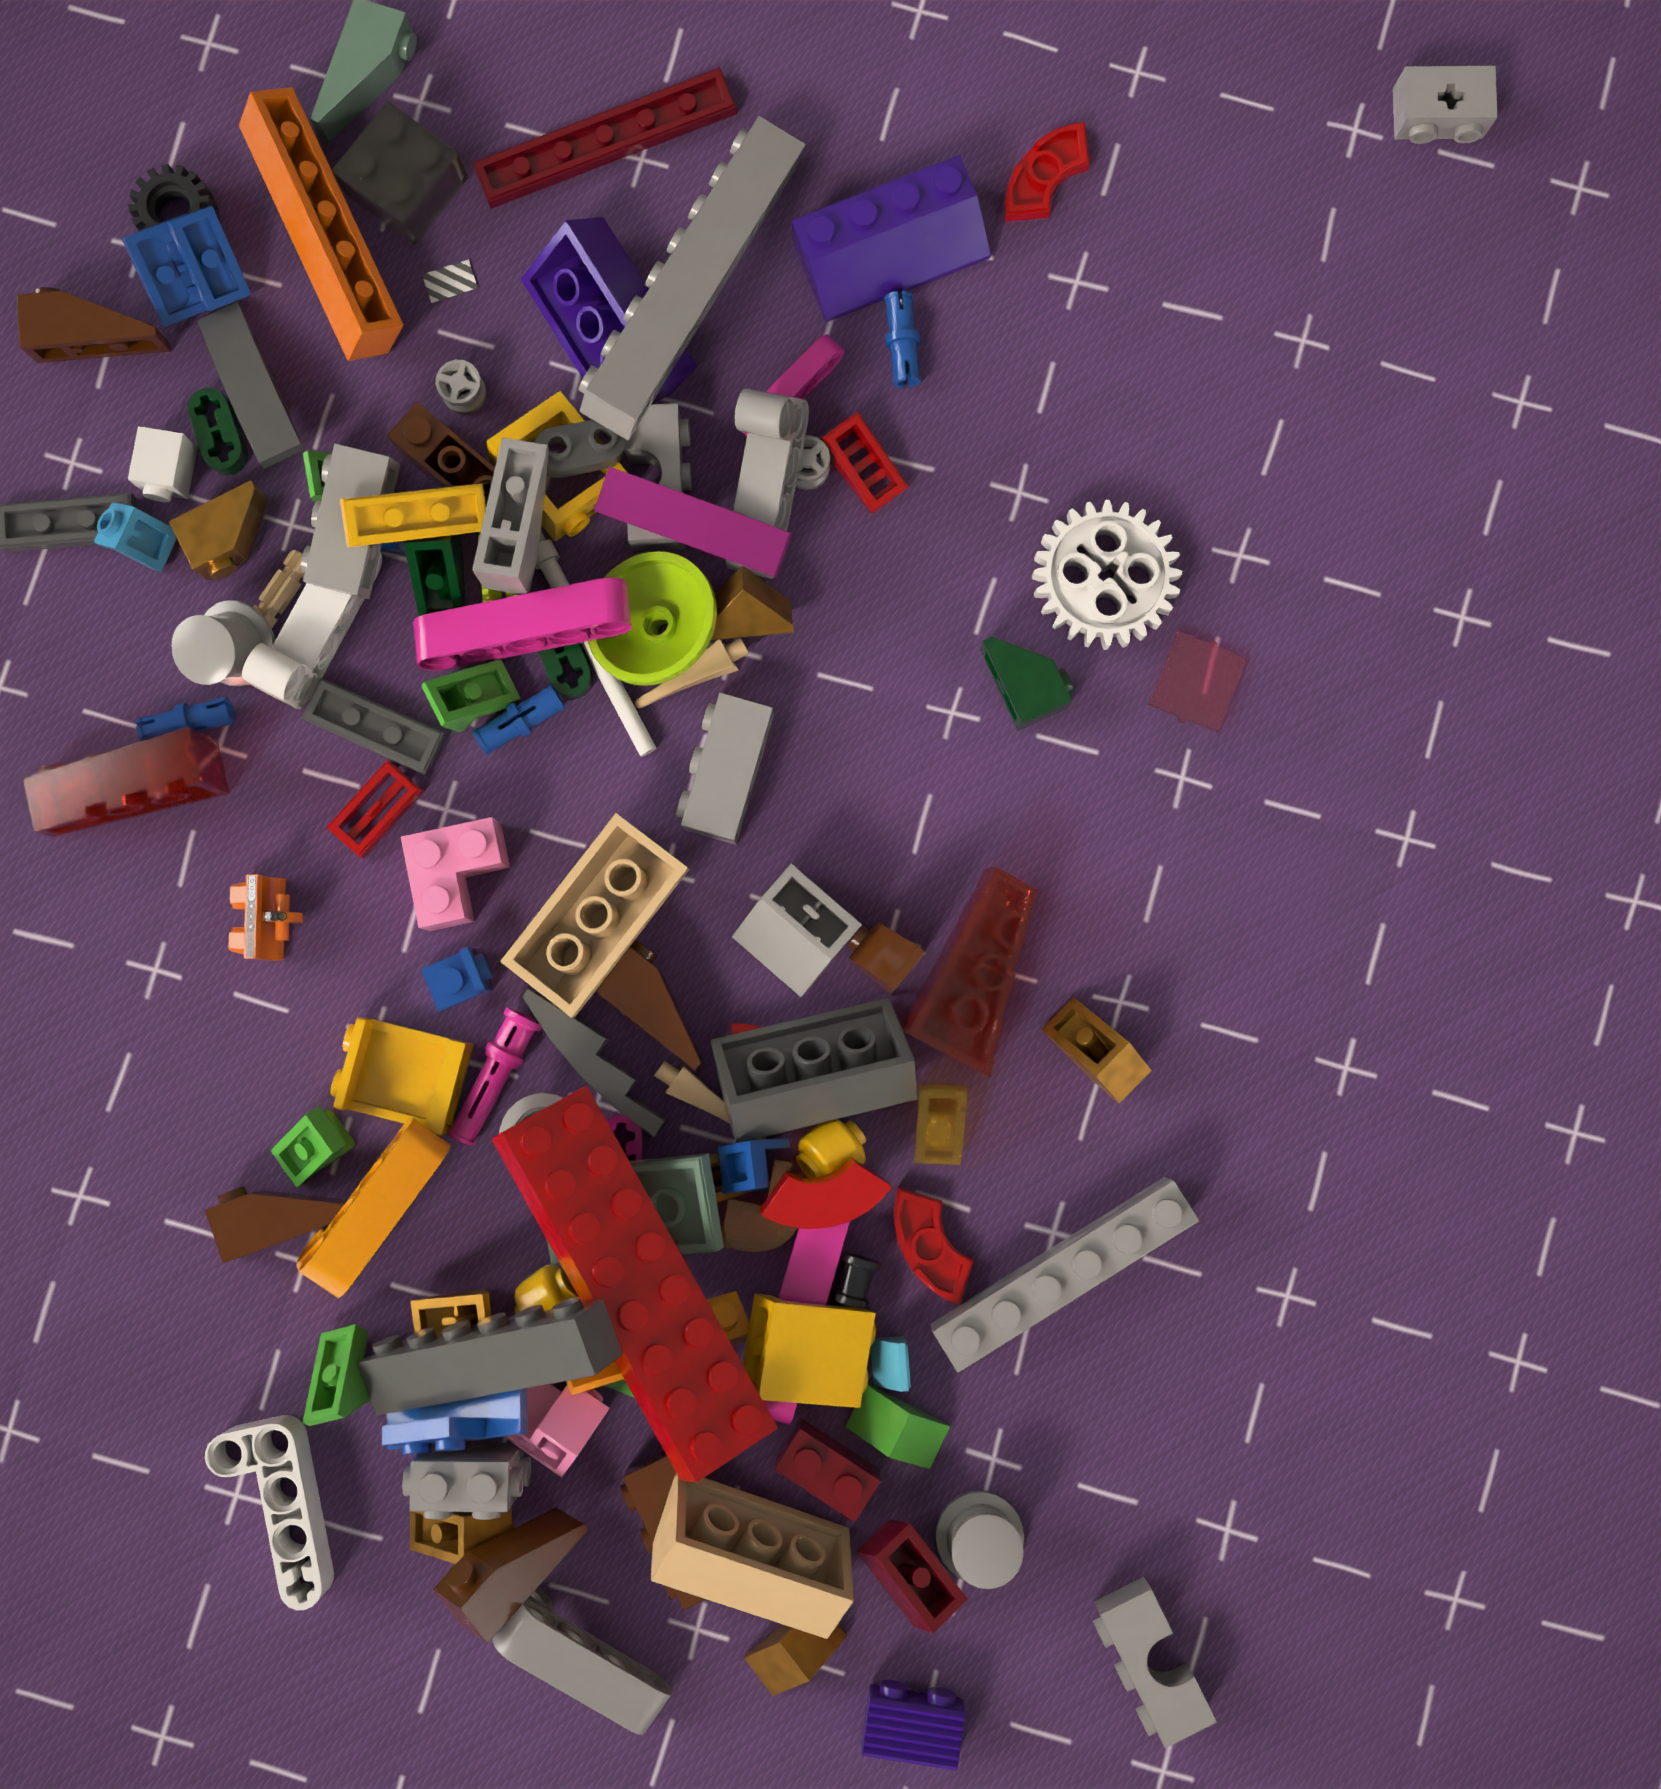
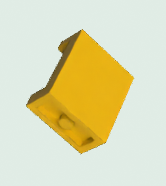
[330,1017,474,1135]
[743,1294,876,1408]

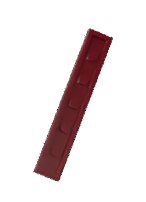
[472,67,737,209]

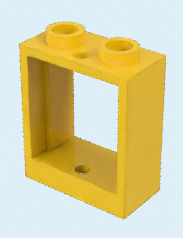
[487,391,628,542]

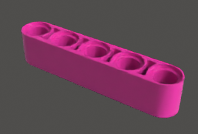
[413,578,632,671]
[763,1221,850,1425]

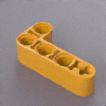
[296,1117,451,1298]

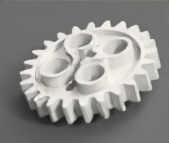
[1032,500,1182,650]

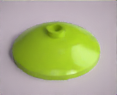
[588,551,717,686]

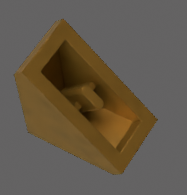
[711,566,794,640]
[411,1288,491,1333]
[744,1623,847,1696]

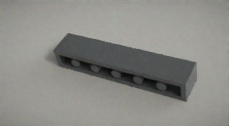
[357,1297,623,1416]

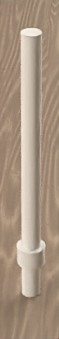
[535,532,657,757]

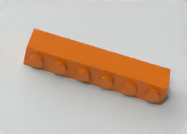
[239,87,403,361]

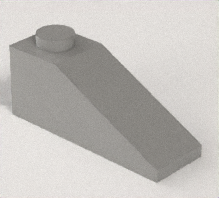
[472,438,549,595]

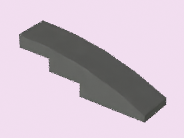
[197,301,305,469]
[522,989,668,1137]

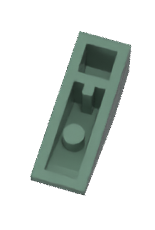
[310,0,417,143]

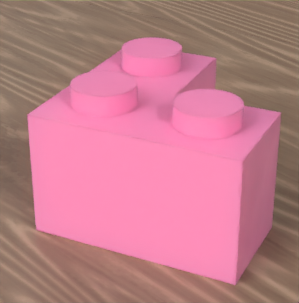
[401,817,510,931]
[503,1383,610,1478]

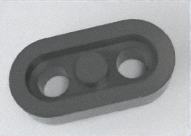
[535,420,626,478]

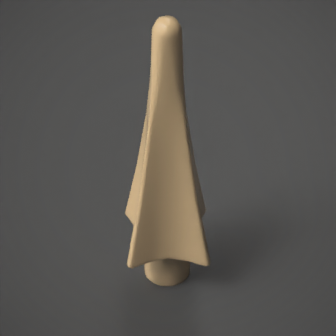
[635,638,749,708]
[654,1061,766,1140]

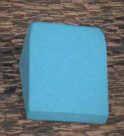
[870,1336,911,1392]

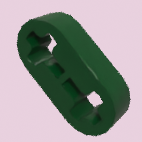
[187,388,248,476]
[538,643,593,700]

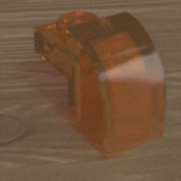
[722,1158,801,1252]

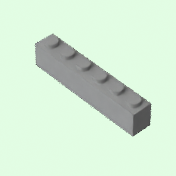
[930,1177,1199,1373]

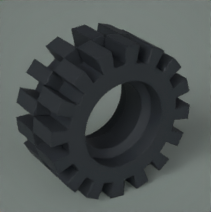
[128,164,220,231]

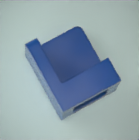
[718,1138,790,1194]

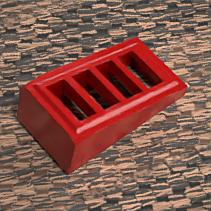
[820,411,909,514]

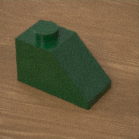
[404,534,465,616]
[980,637,1074,731]

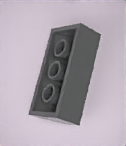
[710,998,917,1143]

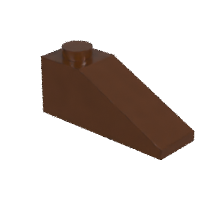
[17,287,171,363]
[847,922,926,995]
[596,940,704,1070]
[205,1186,347,1263]
[433,1507,588,1644]

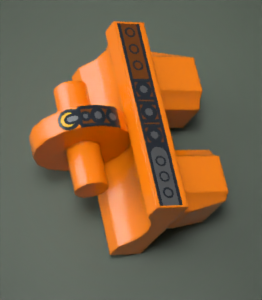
[228,875,303,961]

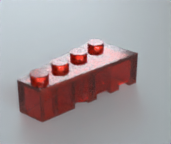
[23,727,230,837]
[901,867,1037,1077]

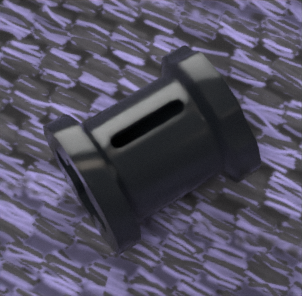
[828,1251,881,1309]

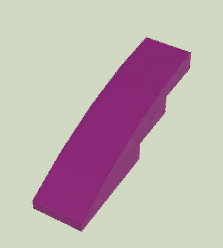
[594,467,792,578]

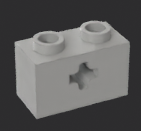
[1393,66,1497,144]

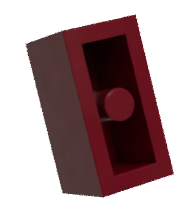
[774,1418,881,1522]
[856,1519,968,1633]

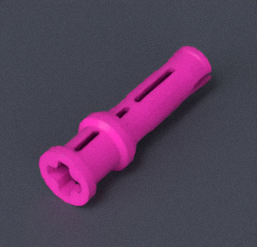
[447,1006,542,1146]

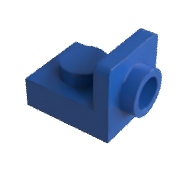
[421,946,494,1012]

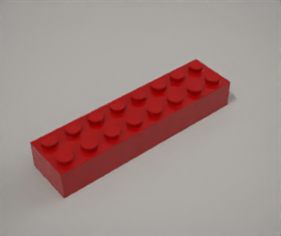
[491,1085,778,1483]

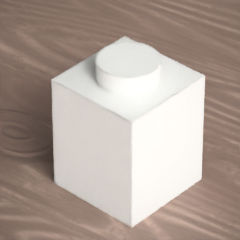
[128,426,198,502]

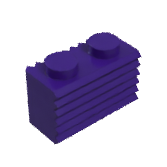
[861,1680,965,1771]

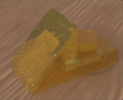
[914,1084,968,1165]

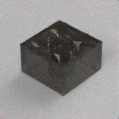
[332,101,469,246]

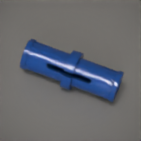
[884,291,921,388]
[472,684,566,755]
[136,696,236,746]

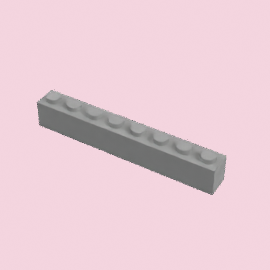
[578,116,806,441]

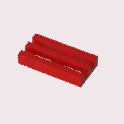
[326,760,425,859]

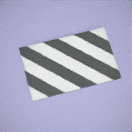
[422,259,478,303]

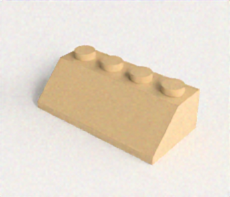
[500,813,689,1019]
[651,1473,854,1639]

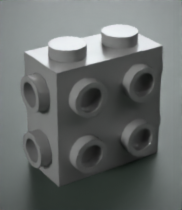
[402,1442,531,1520]

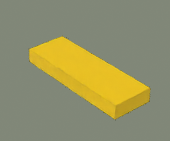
[340,484,486,547]

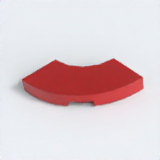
[1004,122,1090,222]
[759,1157,892,1229]
[894,1187,974,1305]

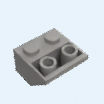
[732,864,862,997]

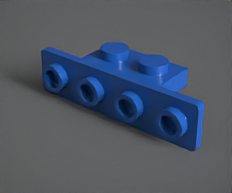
[382,1388,527,1455]

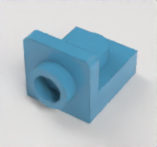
[95,502,177,572]

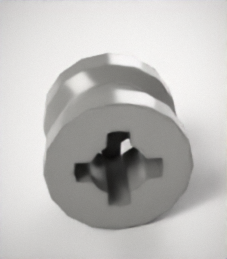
[435,359,487,415]
[796,435,830,490]

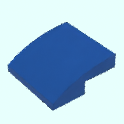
[121,206,252,327]

